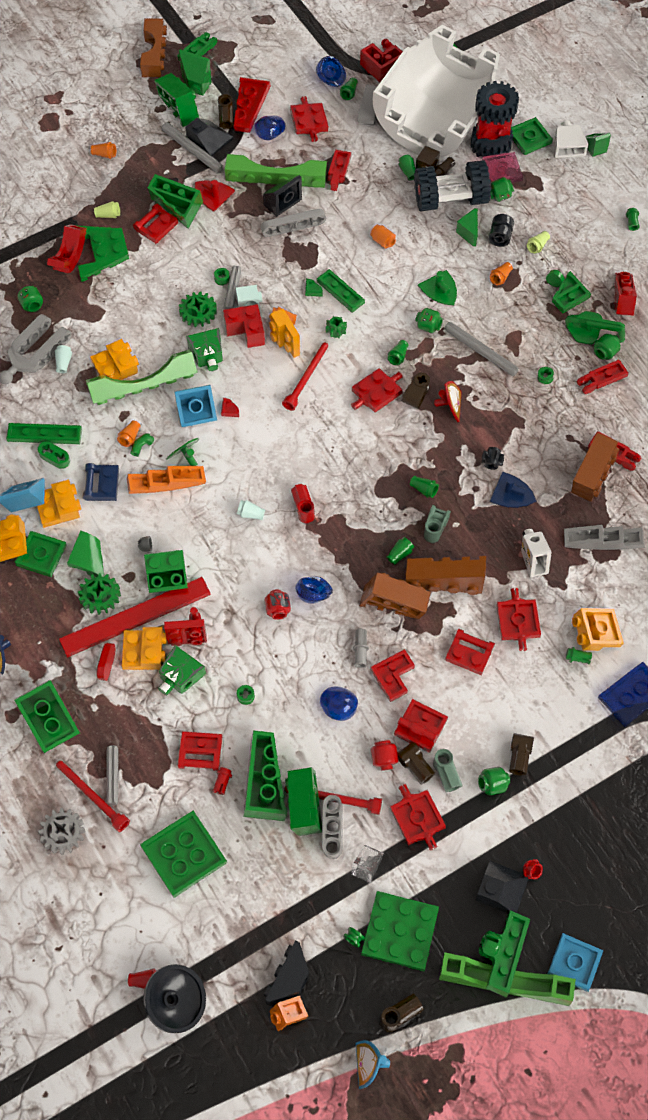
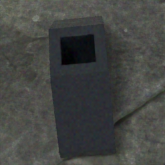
[264,940,309,1006]

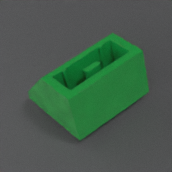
[144,550,188,593]

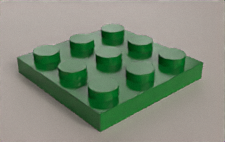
[140,810,227,898]
[361,891,439,971]

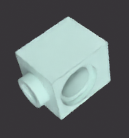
[236,285,262,309]

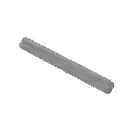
[162,122,223,173]
[445,322,519,376]

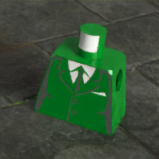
[186,328,223,371]
[158,645,206,696]

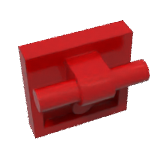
[164,607,207,646]
[394,699,448,753]

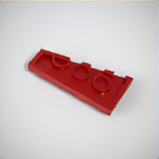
[234,77,271,133]

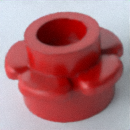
[523,859,543,880]

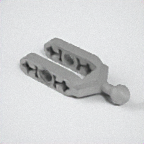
[0,314,71,385]

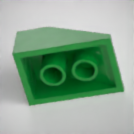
[14,680,80,753]

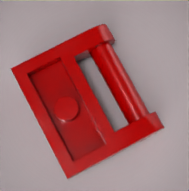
[133,203,178,244]
[445,629,495,676]
[178,731,223,771]

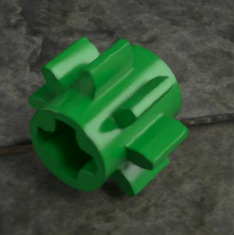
[325,316,347,338]

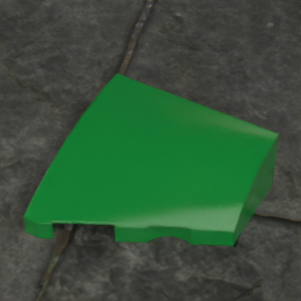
[67,530,105,577]

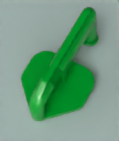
[565,311,625,345]

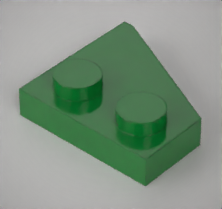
[552,271,591,314]

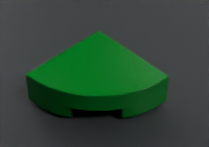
[305,278,323,297]

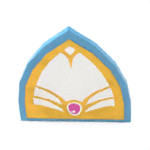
[356,1040,390,1089]

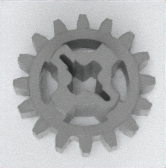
[38,808,85,855]

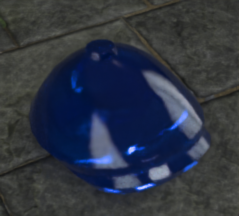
[316,56,346,87]
[254,115,286,140]
[295,576,333,604]
[320,686,358,721]

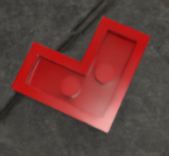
[370,649,415,702]

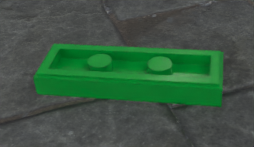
[317,269,365,313]

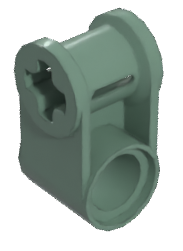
[424,505,451,543]

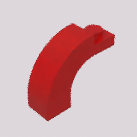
[47,224,87,273]

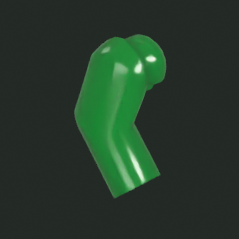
[130,433,154,457]

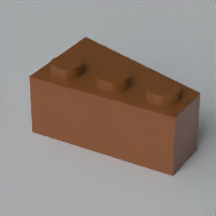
[359,572,431,619]

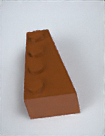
[405,556,486,595]

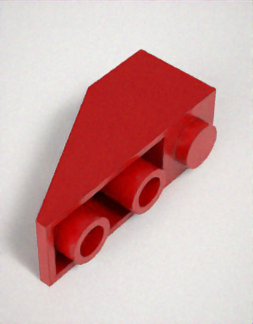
[615,271,637,316]

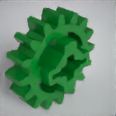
[179,291,217,327]
[78,573,121,615]

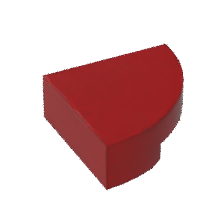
[221,398,240,418]

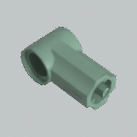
[433,749,463,792]

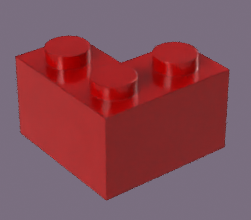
[360,43,403,82]
[223,304,265,348]

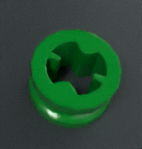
[214,268,230,285]
[537,367,554,384]
[236,685,255,705]
[343,927,365,947]

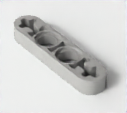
[261,209,326,237]

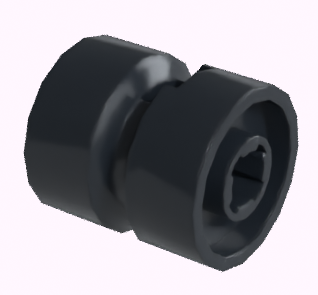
[488,214,514,247]

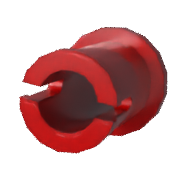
[212,767,232,795]

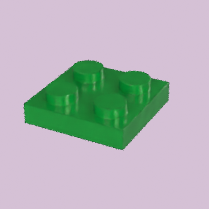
[511,117,553,155]
[15,531,67,577]

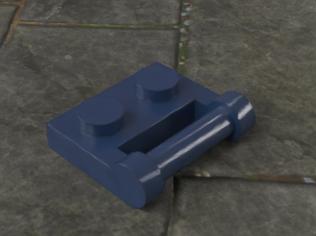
[83,463,119,501]

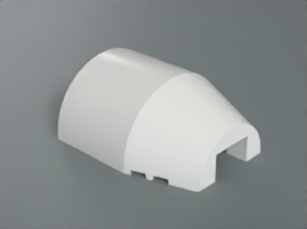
[373,25,500,157]

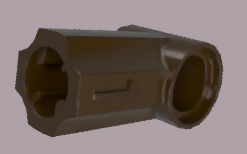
[218,94,233,129]
[509,733,534,776]
[397,742,435,785]
[380,993,424,1032]

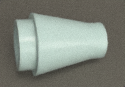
[54,345,72,373]
[237,500,265,520]

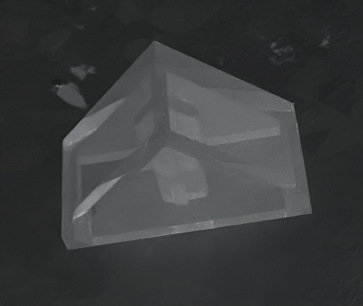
[352,845,384,883]

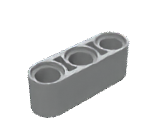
[358,84,378,125]
[322,795,343,859]

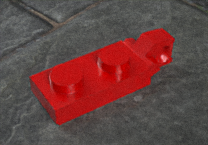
[328,149,352,191]

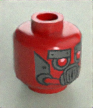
[264,589,291,620]

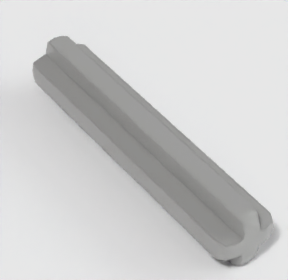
[224,265,241,309]
[106,745,118,805]

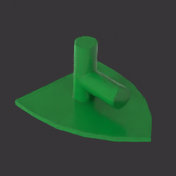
[418,270,457,306]
[166,438,199,466]

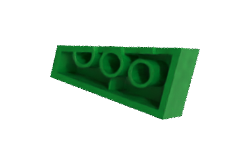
[243,730,287,821]

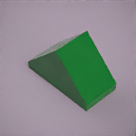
[585,133,611,157]
[456,208,478,246]

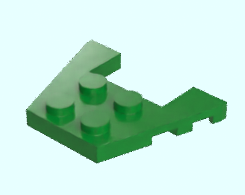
[78,226,129,282]

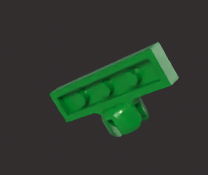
[479,910,530,997]

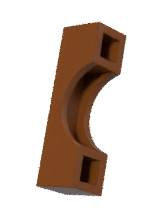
[140,18,167,77]

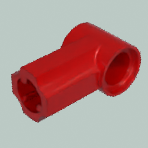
[291,484,315,523]

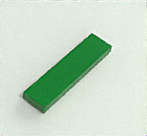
[6,423,82,444]

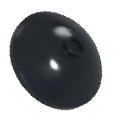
[144,964,206,1034]

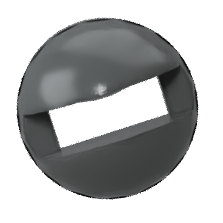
[138,536,153,552]

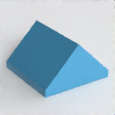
[174,385,217,427]
[0,478,45,512]

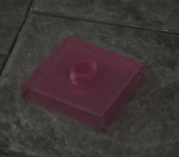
[482,152,523,184]

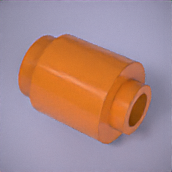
[370,224,396,249]

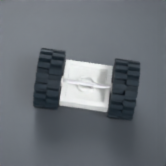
[414,160,491,212]

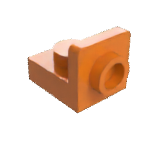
[270,996,308,1031]

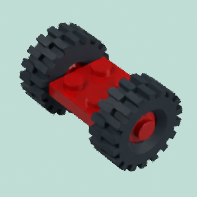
[470,81,519,161]

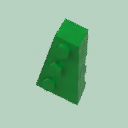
[154,73,199,127]
[148,174,203,229]
[285,767,323,836]

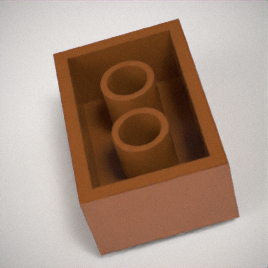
[571,432,619,502]

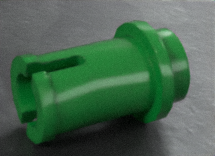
[626,208,640,231]
[566,647,592,665]

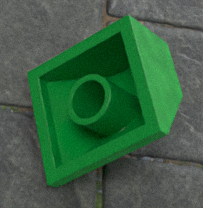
[179,49,212,96]

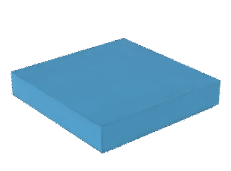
[547,933,603,992]

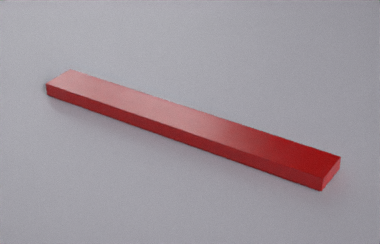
[59,577,211,658]

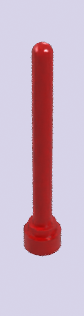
[282,342,328,411]
[56,760,130,832]
[284,786,382,815]

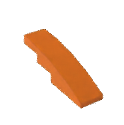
[127,466,206,494]

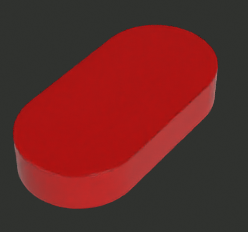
[97,643,116,681]

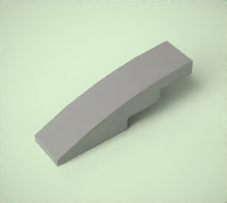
[564,525,645,550]

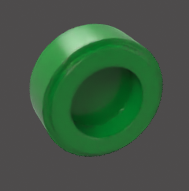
[546,270,564,287]

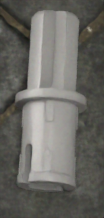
[353,628,369,668]

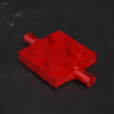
[290,96,329,142]
[351,368,403,413]
[496,588,541,651]
[390,784,446,851]

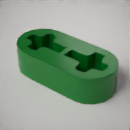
[38,441,70,469]

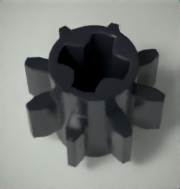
[481,447,504,470]

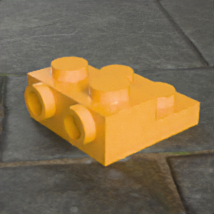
[269,309,300,358]
[90,339,139,380]
[37,479,82,528]
[0,514,27,562]
[572,608,624,651]
[122,627,167,670]

